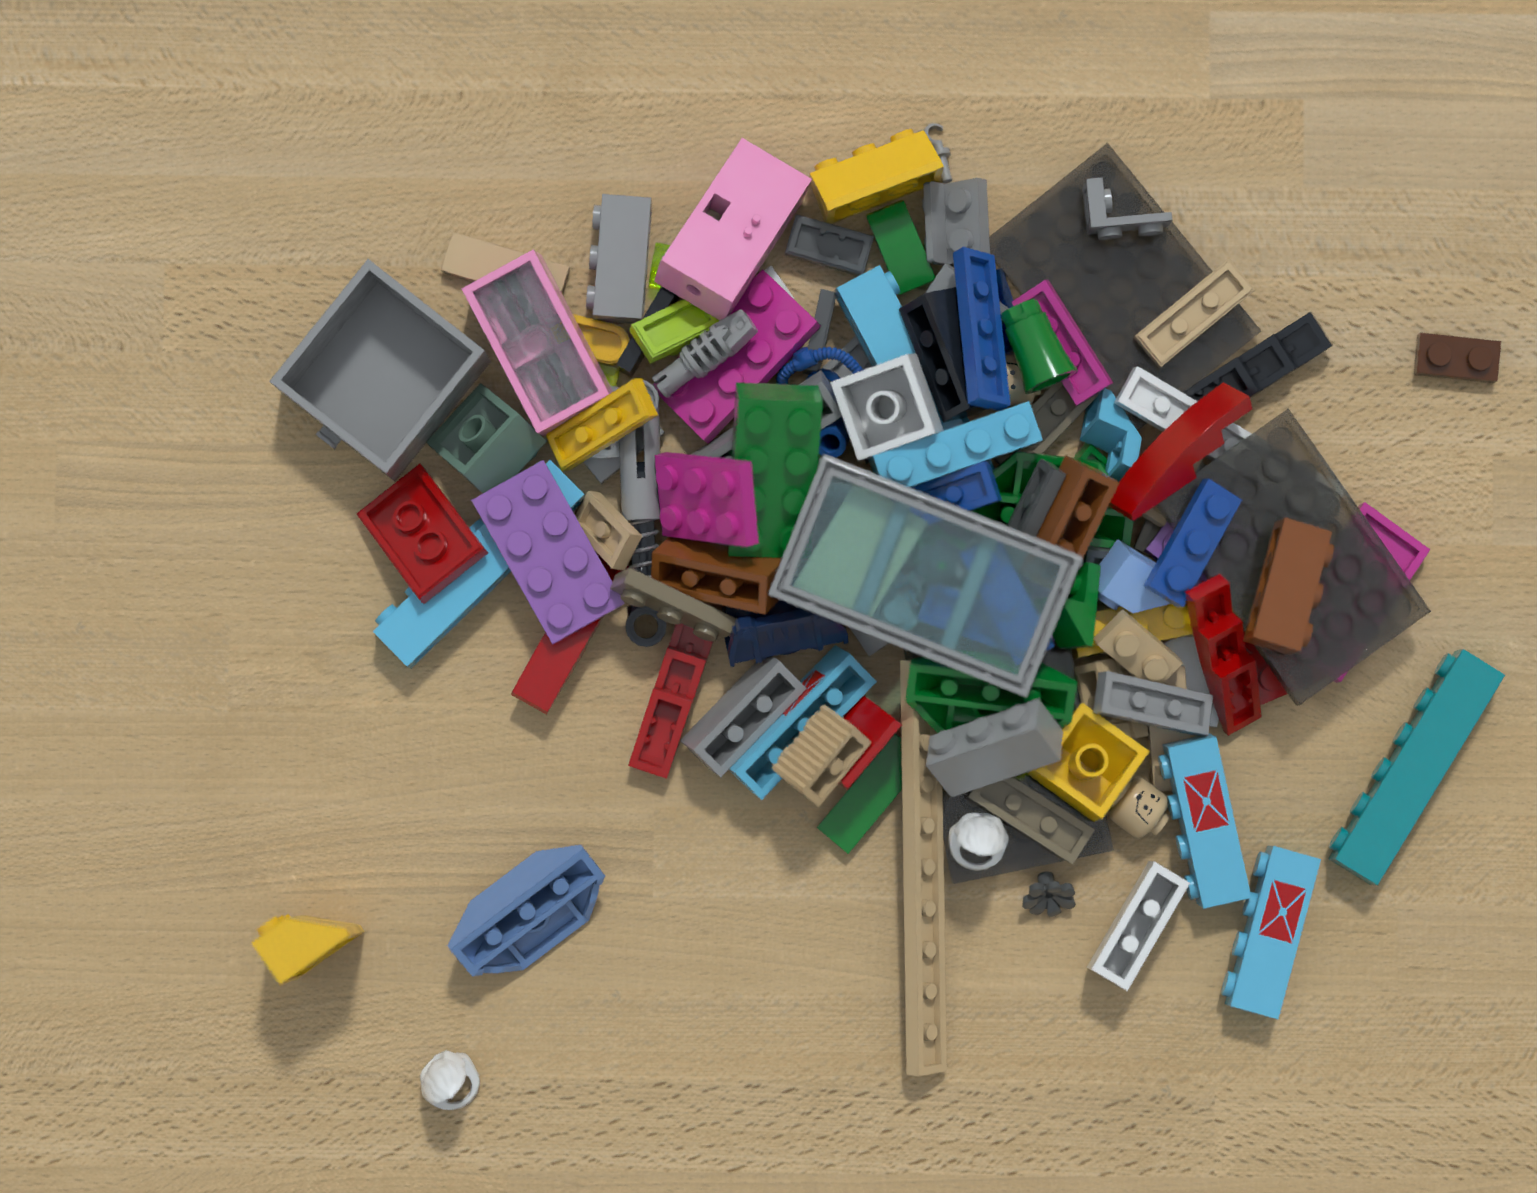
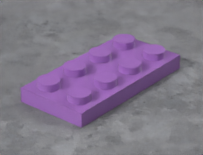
[471,460,625,644]

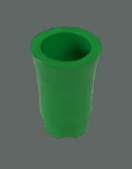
[1000,299,1078,394]

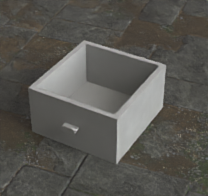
[269,259,491,482]

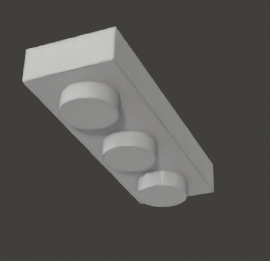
[1093,671,1213,737]

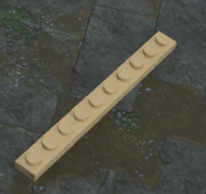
[900,660,947,1076]

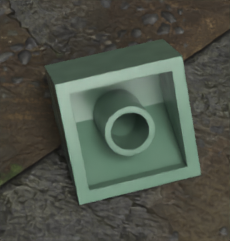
[426,383,547,494]

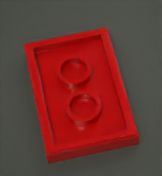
[356,463,488,604]

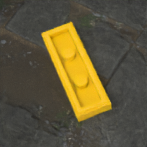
[546,378,658,471]

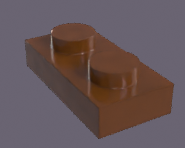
[1414,333,1501,383]

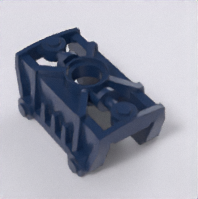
[722,576,849,667]

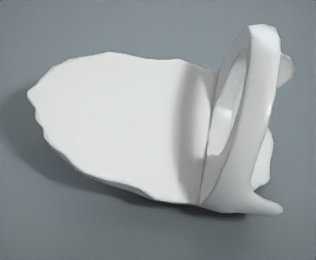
[948,813,1009,871]
[420,1050,480,1110]

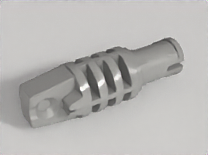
[652,309,758,398]

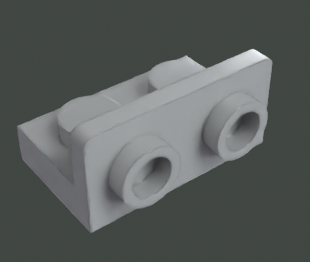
[922,178,990,267]

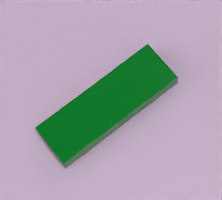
[817,733,902,854]

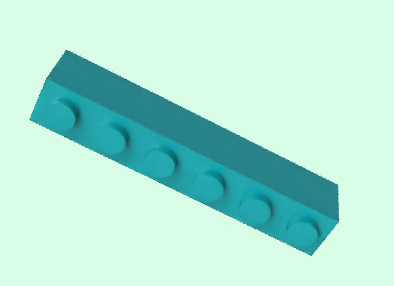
[1328,649,1505,886]

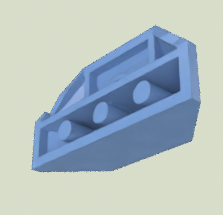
[447,845,605,976]

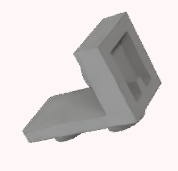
[1082,177,1173,240]

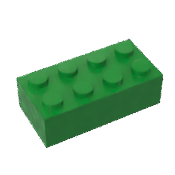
[727,382,823,559]

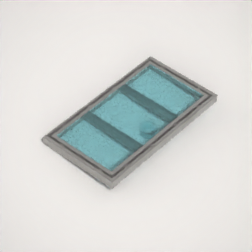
[768,454,1083,697]

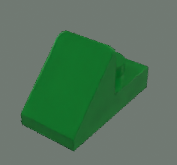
[1034,562,1101,649]

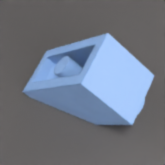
[1098,539,1171,613]

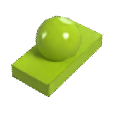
[629,299,720,364]

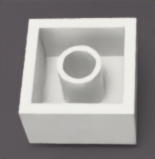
[830,354,944,461]

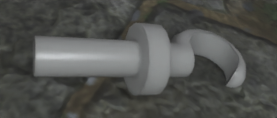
[924,123,952,183]

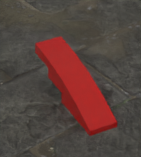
[1108,382,1253,521]
[511,551,629,715]
[1185,574,1262,736]
[628,623,713,779]

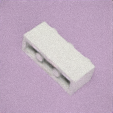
[1087,861,1190,991]

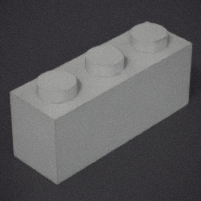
[586,194,652,324]
[680,656,807,778]
[926,698,1063,797]

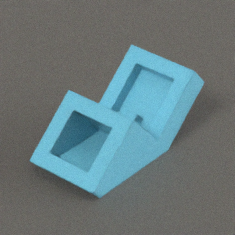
[1080,388,1142,482]

